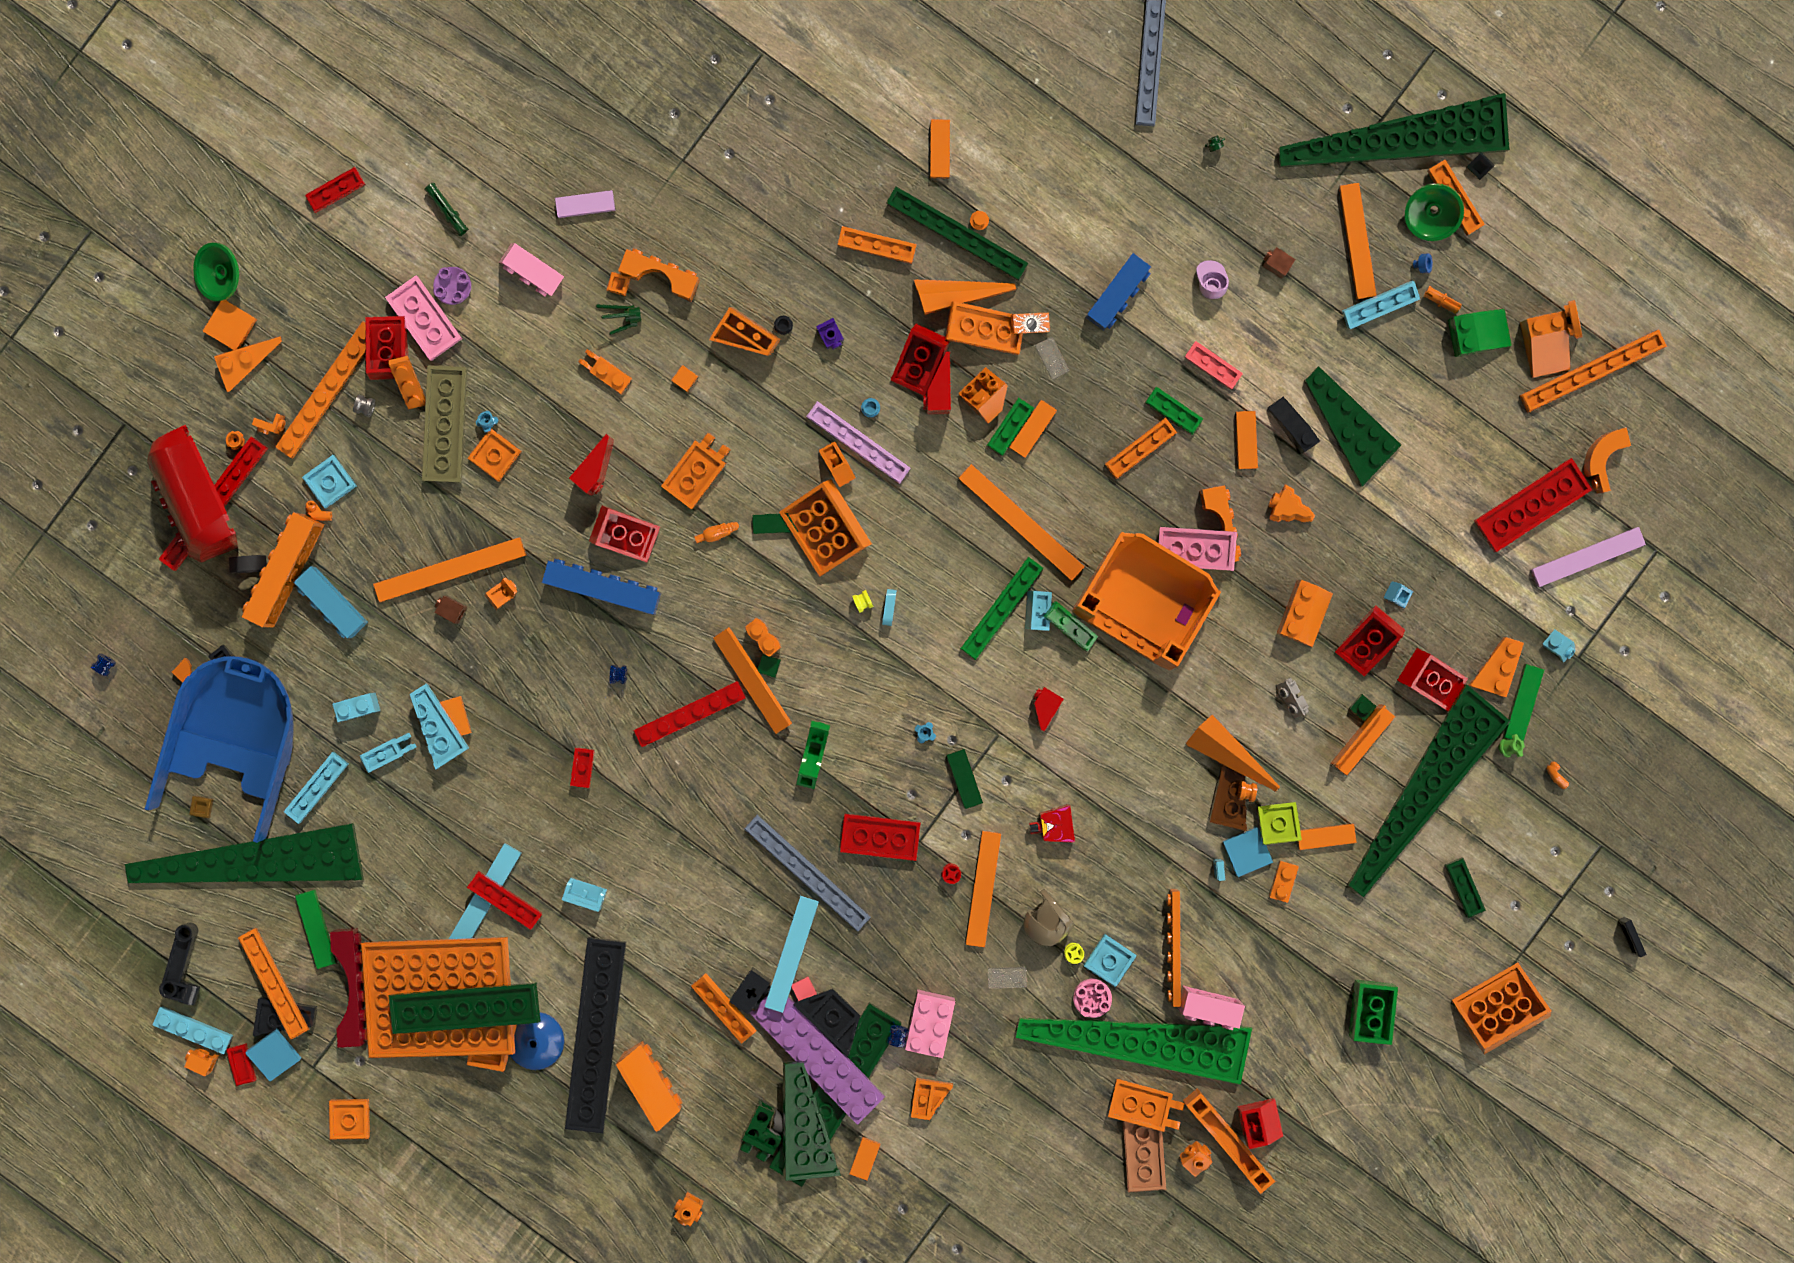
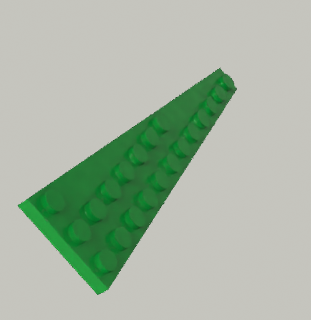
[1015,1018,1252,1085]

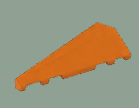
[914,279,1016,315]

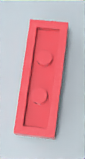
[1184,341,1243,390]

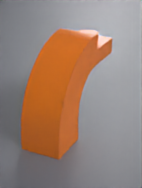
[1584,427,1631,494]

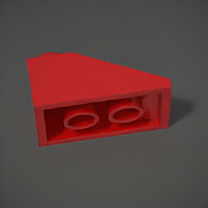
[365,316,409,380]
[890,324,950,396]
[923,352,951,414]
[569,434,614,496]
[589,505,660,562]
[1335,605,1405,677]
[1397,648,1468,711]

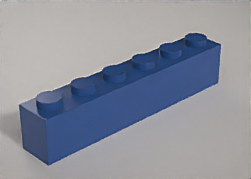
[542,558,661,615]

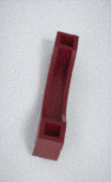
[330,928,367,1048]

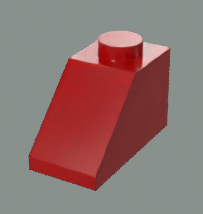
[1032,686,1064,731]

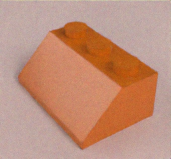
[1276,580,1333,647]

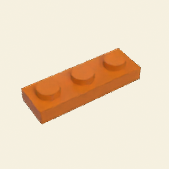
[389,356,426,410]

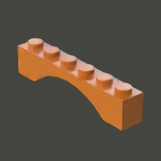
[1183,1088,1275,1194]

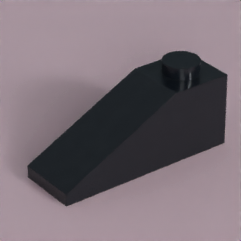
[1268,396,1320,454]

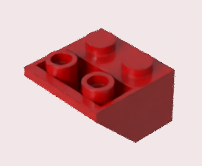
[1237,1098,1283,1149]

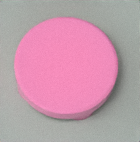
[1073,978,1112,1018]

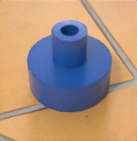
[1413,253,1433,273]

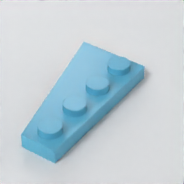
[410,684,469,770]

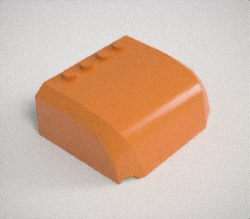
[1072,532,1221,670]

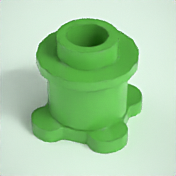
[1499,734,1525,758]

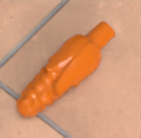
[694,522,739,543]

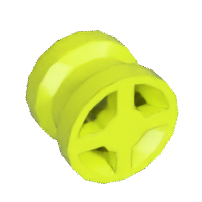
[852,590,874,613]
[1064,942,1084,964]

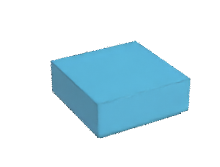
[1213,859,1225,881]

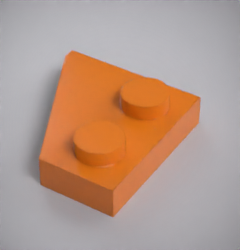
[911,1078,953,1120]

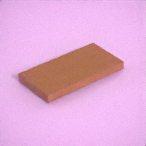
[1123,1121,1166,1192]

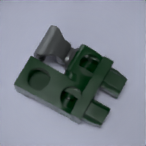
[740,1100,783,1162]

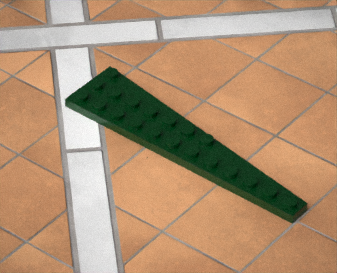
[1278,93,1510,168]
[1347,684,1511,897]
[125,823,364,883]

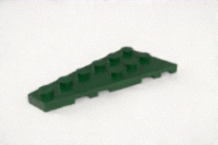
[1304,366,1401,487]
[783,1061,841,1181]

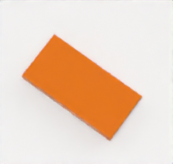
[945,301,1023,355]

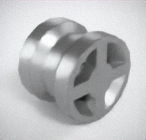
[353,394,375,417]

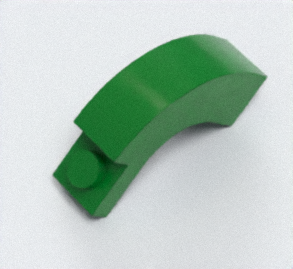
[796,721,831,789]

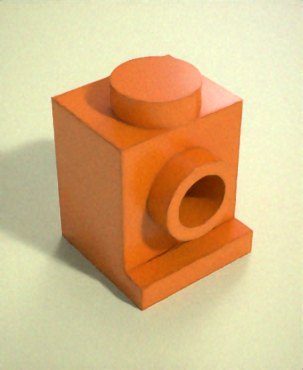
[184,1049,219,1077]

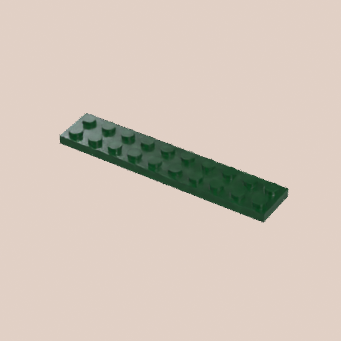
[769,1002,902,1187]

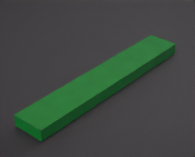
[960,557,1043,660]

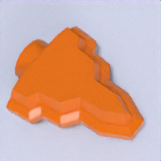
[1268,484,1315,522]

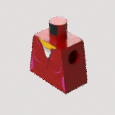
[1029,804,1075,842]

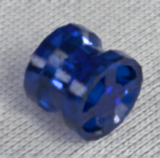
[91,653,116,677]
[609,665,627,685]
[887,1025,909,1048]

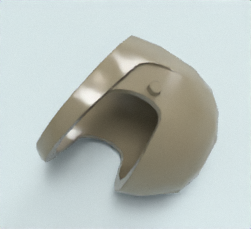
[1023,889,1075,946]

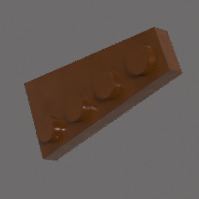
[1209,765,1247,831]

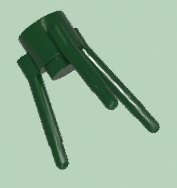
[596,304,642,335]

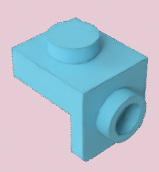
[1543,629,1576,662]

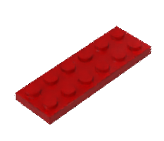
[1474,458,1593,553]

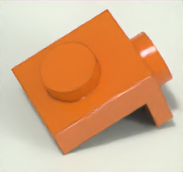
[252,414,286,435]
[484,577,517,610]

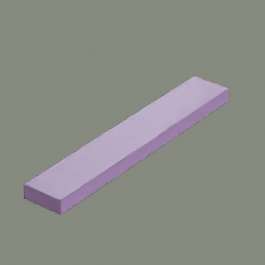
[806,401,911,484]
[1531,527,1646,587]

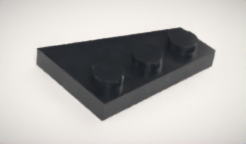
[253,997,317,1036]

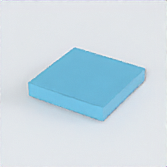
[302,455,357,508]
[1083,933,1137,987]

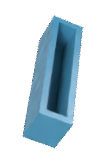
[294,566,368,638]

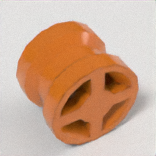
[1238,781,1257,802]

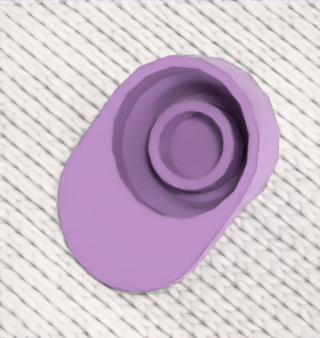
[1196,260,1229,299]

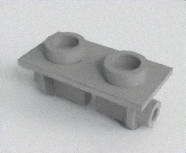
[1276,678,1309,718]

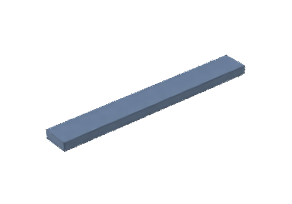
[1135,0,1166,127]
[744,814,871,931]

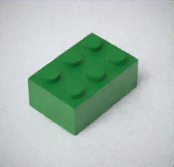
[1349,979,1398,1045]

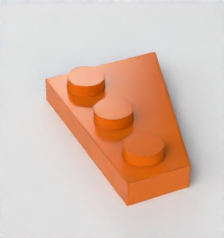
[1468,637,1524,697]

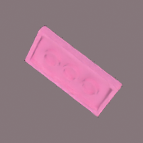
[385,275,462,361]
[1159,527,1237,571]

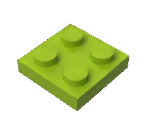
[1257,802,1302,845]

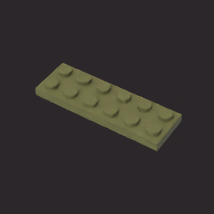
[422,365,467,483]

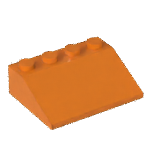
[779,479,872,577]
[1452,963,1552,1054]
[616,1041,682,1132]

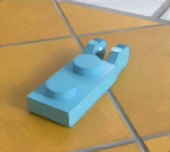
[360,733,417,773]

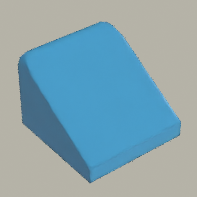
[1384,582,1413,609]

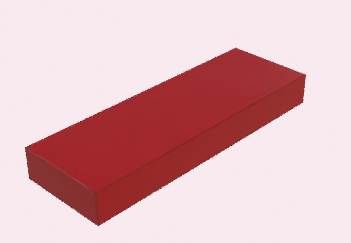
[305,167,366,213]

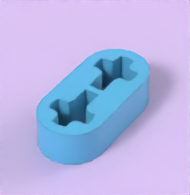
[882,589,897,626]

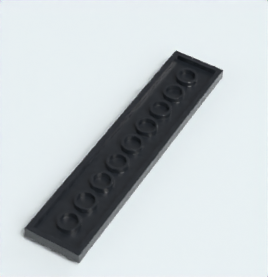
[565,937,627,1133]

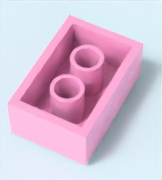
[1177,986,1245,1030]
[905,990,955,1058]

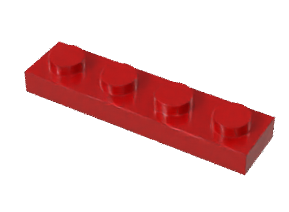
[467,870,542,930]

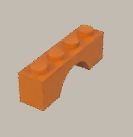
[618,248,700,302]
[1199,485,1241,562]

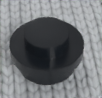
[774,315,793,335]

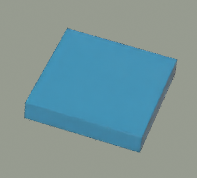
[1222,827,1273,877]
[245,1029,301,1081]

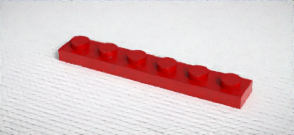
[634,681,746,747]

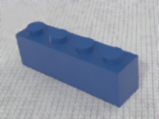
[1085,253,1151,331]

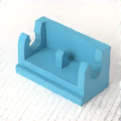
[1025,591,1052,631]
[562,878,607,912]

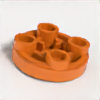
[1564,300,1583,339]

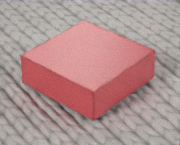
[792,976,817,1001]

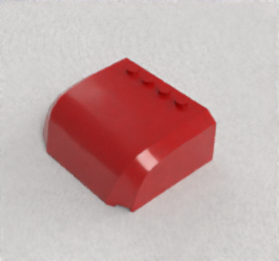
[147,425,238,563]

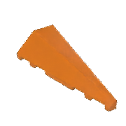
[1186,715,1280,792]

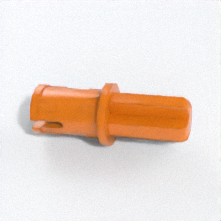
[1423,286,1462,314]

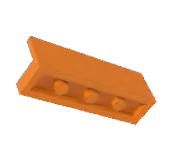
[1331,704,1395,775]

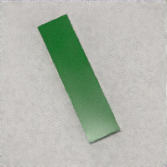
[1503,664,1545,742]
[295,889,337,969]

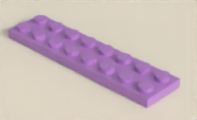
[750,995,885,1125]

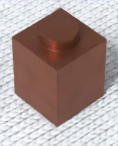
[1263,247,1296,279]
[434,596,467,624]

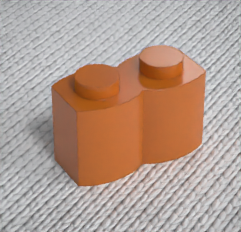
[745,618,781,656]

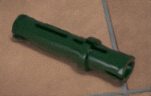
[424,183,469,236]

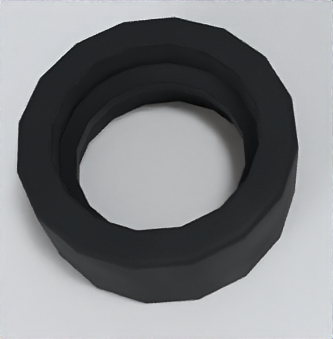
[229,555,267,573]

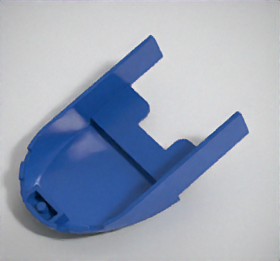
[145,656,294,843]

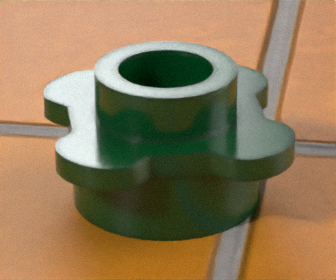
[1204,135,1225,152]

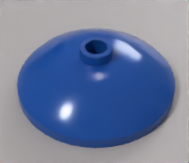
[510,1012,565,1070]

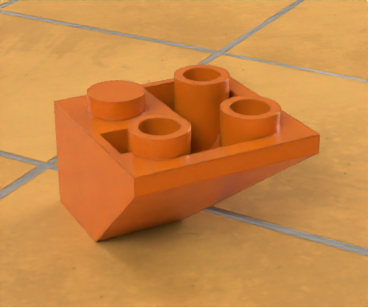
[958,367,1008,424]

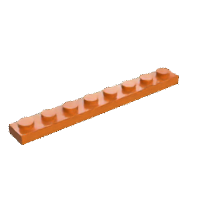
[275,321,366,459]

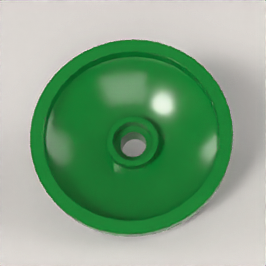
[1405,184,1464,241]
[193,242,239,301]

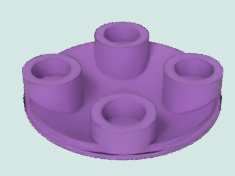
[433,267,471,305]

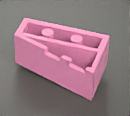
[499,243,564,297]

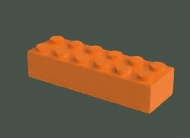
[242,512,325,627]

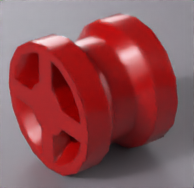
[942,863,961,884]

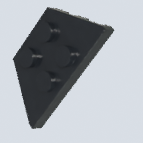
[793,988,861,1056]

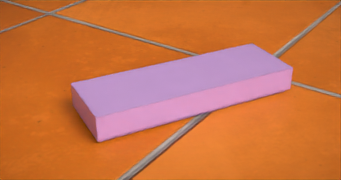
[555,190,616,218]

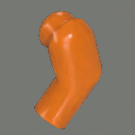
[305,501,332,521]
[1546,761,1569,789]

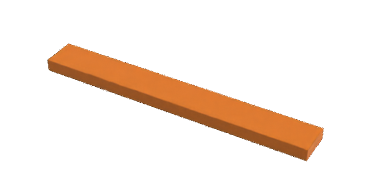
[1519,329,1667,413]
[958,464,1085,581]
[373,537,527,602]

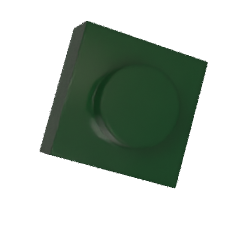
[1348,694,1377,721]

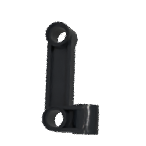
[159,922,200,1005]

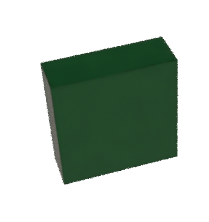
[758,654,781,678]

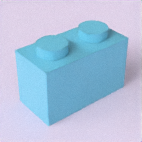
[333,693,381,722]

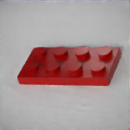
[840,813,921,861]

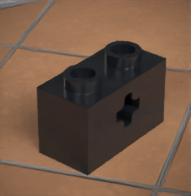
[729,967,771,1014]

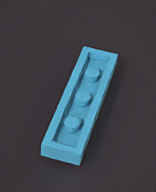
[1342,281,1420,329]
[284,752,349,824]
[153,1006,233,1054]

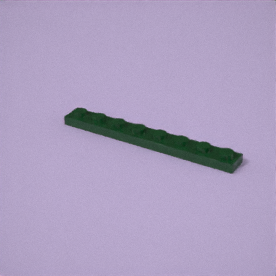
[886,186,1028,281]

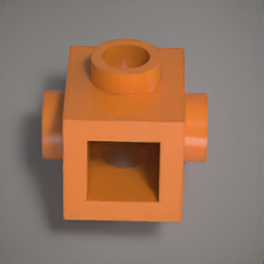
[1180,1141,1212,1177]
[674,1192,704,1226]

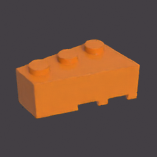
[709,307,781,356]

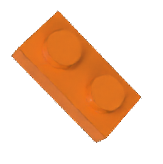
[1268,860,1299,903]

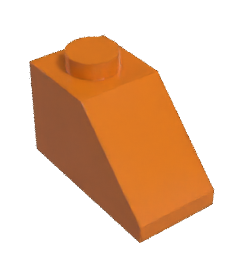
[818,441,856,487]

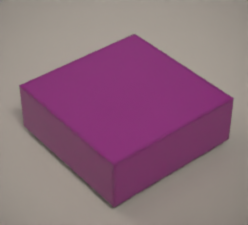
[1175,603,1194,626]

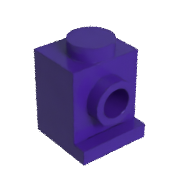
[816,318,844,350]

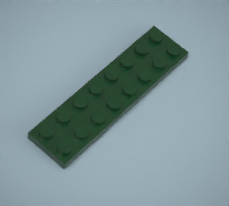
[388,982,541,1034]

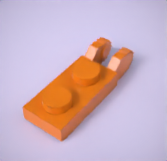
[578,349,632,395]

